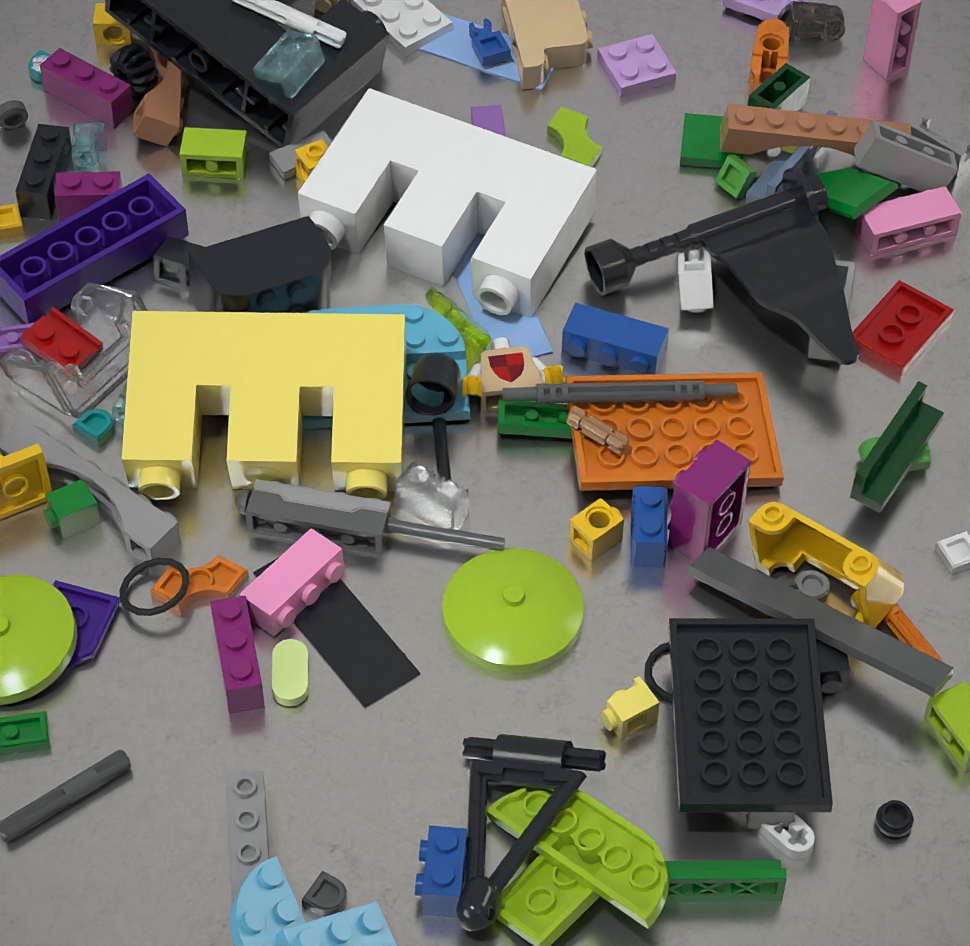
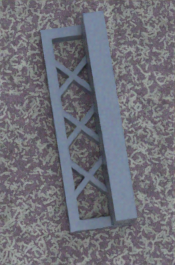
[745,110,838,203]

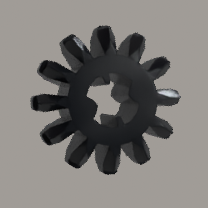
[109,44,159,98]

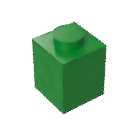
[43,479,101,539]

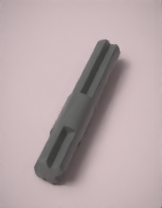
[0,750,131,842]

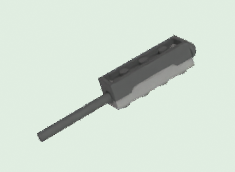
[235,479,505,555]

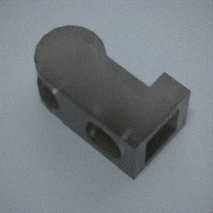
[787,1,845,41]

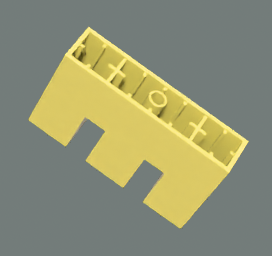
[122,311,406,500]

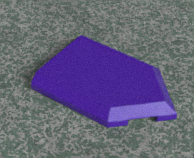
[53,580,120,668]

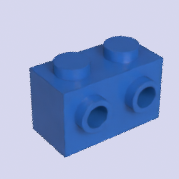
[415,826,467,918]

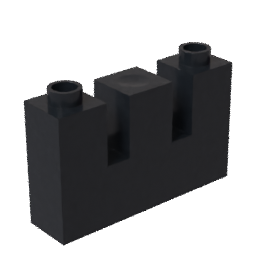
[105,0,390,148]

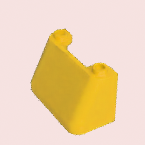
[748,502,904,628]

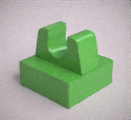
[715,155,758,199]

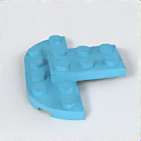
[230,856,397,946]

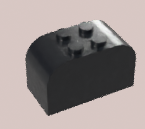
[189,216,332,313]

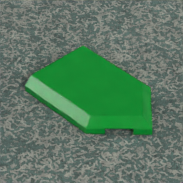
[817,167,899,220]

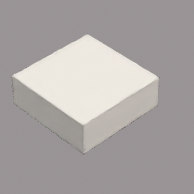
[935,531,970,575]

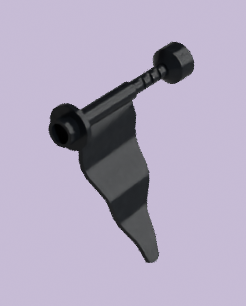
[584,167,860,365]

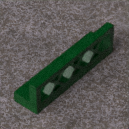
[850,381,944,513]

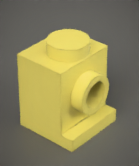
[600,676,660,741]

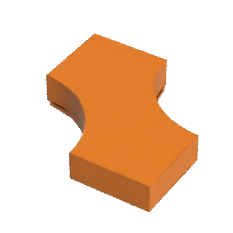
[150,555,249,612]

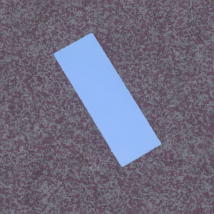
[418,13,554,90]
[453,233,553,357]

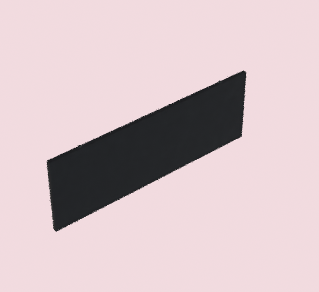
[253,557,421,708]

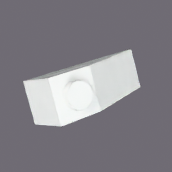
[678,246,714,313]

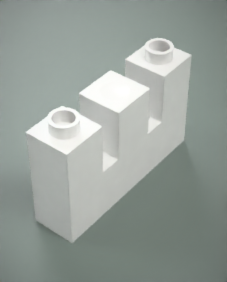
[298,88,597,318]

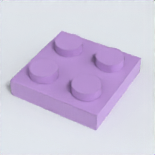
[597,34,676,97]

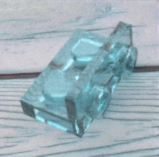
[253,30,325,98]

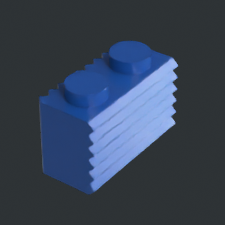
[630,486,668,568]

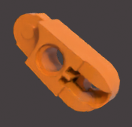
[748,19,789,92]

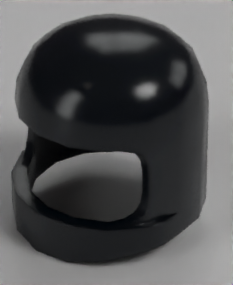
[405,353,461,416]

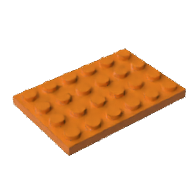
[565,372,784,491]

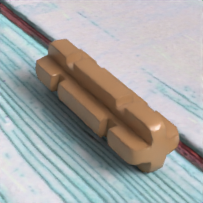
[567,407,630,454]

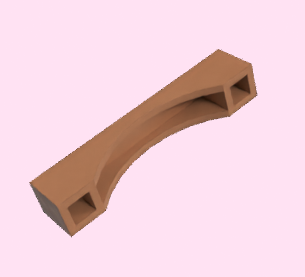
[133,47,184,147]
[720,104,911,157]

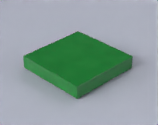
[680,113,743,168]

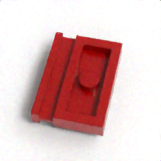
[21,307,103,379]

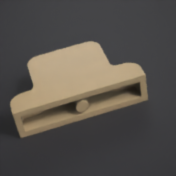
[501,0,593,90]

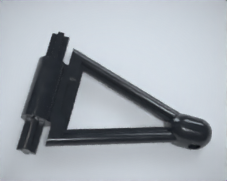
[456,734,606,931]

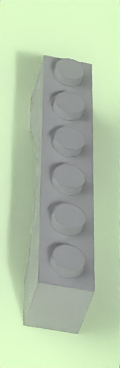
[0,420,181,569]

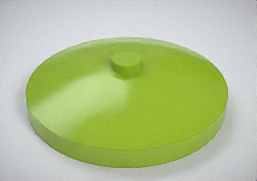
[442,548,584,673]
[0,575,77,705]

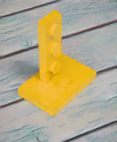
[0,443,52,520]

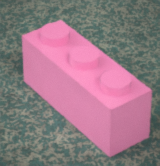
[863,0,922,80]
[855,186,962,256]
[239,528,345,636]

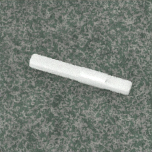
[232,0,346,48]

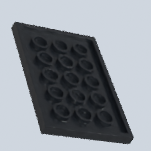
[668,618,833,813]

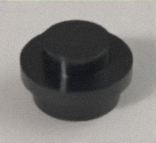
[876,800,914,837]

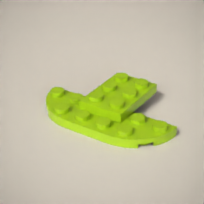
[487,788,669,946]

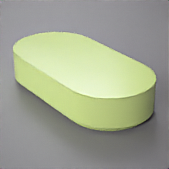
[272,639,309,706]

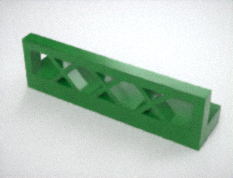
[665,860,787,902]

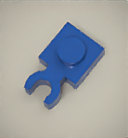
[469,18,511,66]

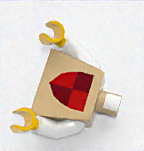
[462,337,566,414]

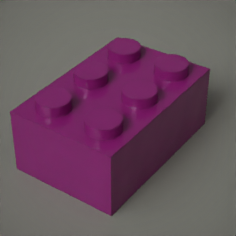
[667,439,751,562]

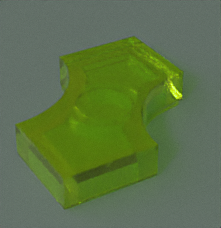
[425,286,492,348]

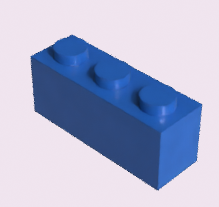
[562,302,669,375]

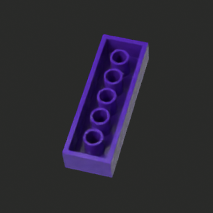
[0,173,189,324]

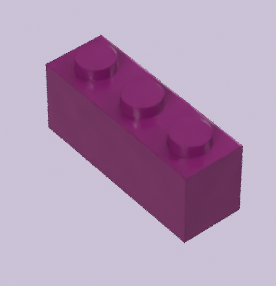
[40,48,134,129]
[210,596,265,714]

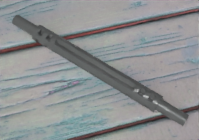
[502,380,738,404]

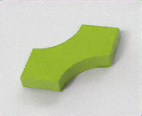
[547,106,602,167]

